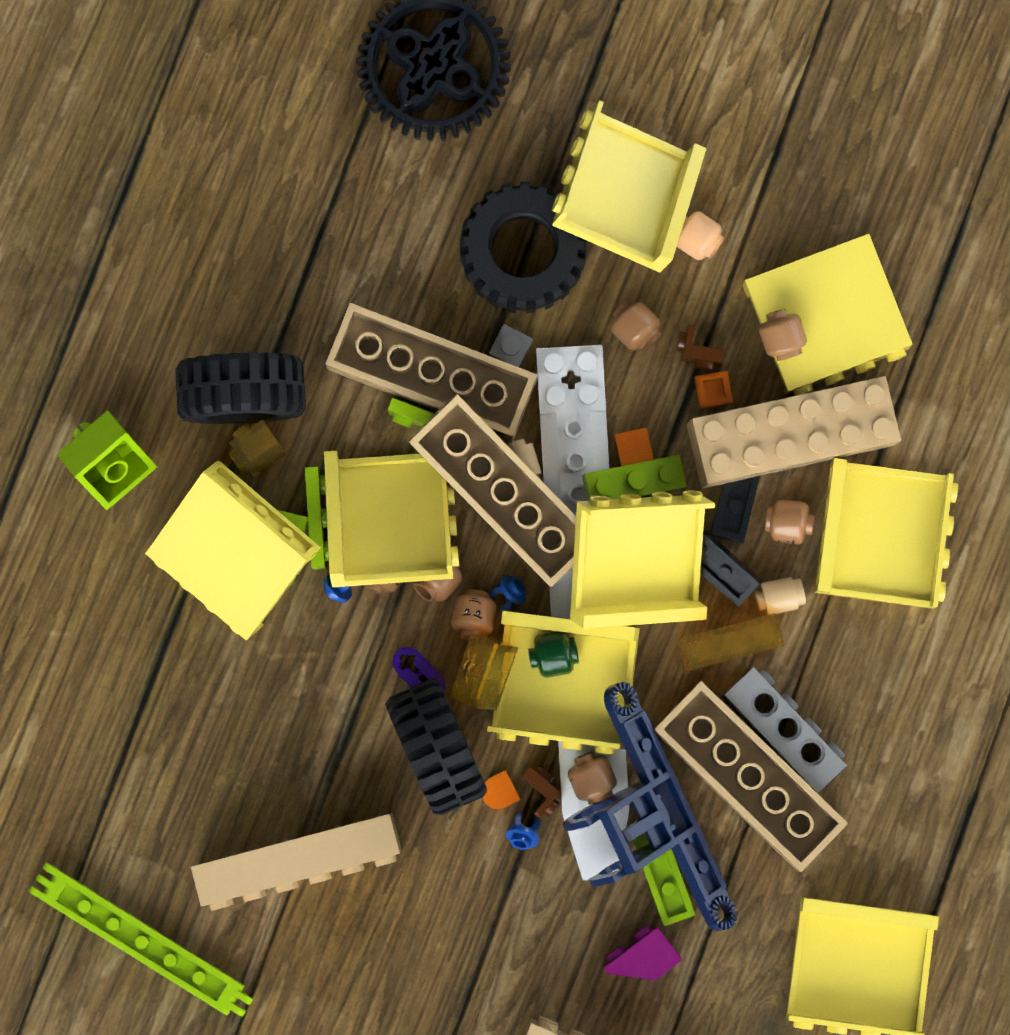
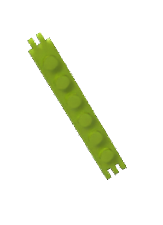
[28,862,253,1017]

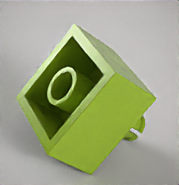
[56,410,157,510]

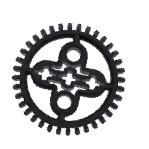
[356,0,511,142]

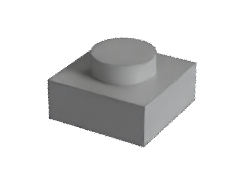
[489,324,533,368]

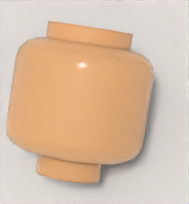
[677,211,724,260]

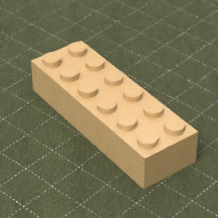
[325,303,537,441]
[686,376,901,489]
[407,394,576,587]
[654,681,848,872]
[191,813,402,911]

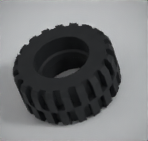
[460,181,587,314]
[175,352,306,424]
[385,679,487,815]

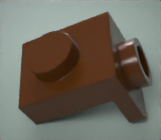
[677,324,725,371]
[521,766,561,818]

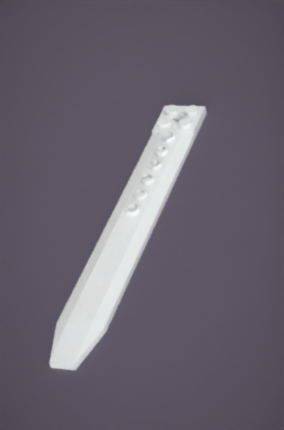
[536,345,629,880]

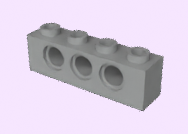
[722,667,847,793]

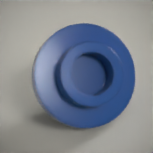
[323,573,352,603]
[490,575,526,612]
[506,813,540,850]

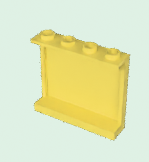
[552,100,707,272]
[742,234,913,396]
[324,451,459,587]
[814,458,958,609]
[145,460,321,641]
[570,490,715,629]
[487,611,640,755]
[786,897,939,1035]

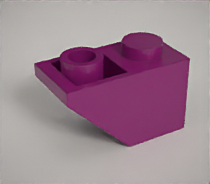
[603,925,682,980]

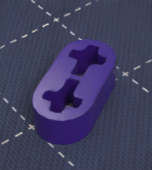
[392,647,446,693]

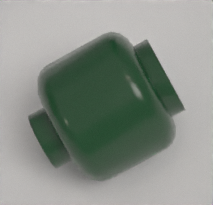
[528,631,579,678]

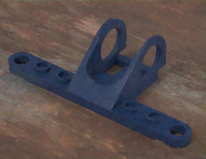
[562,682,738,931]

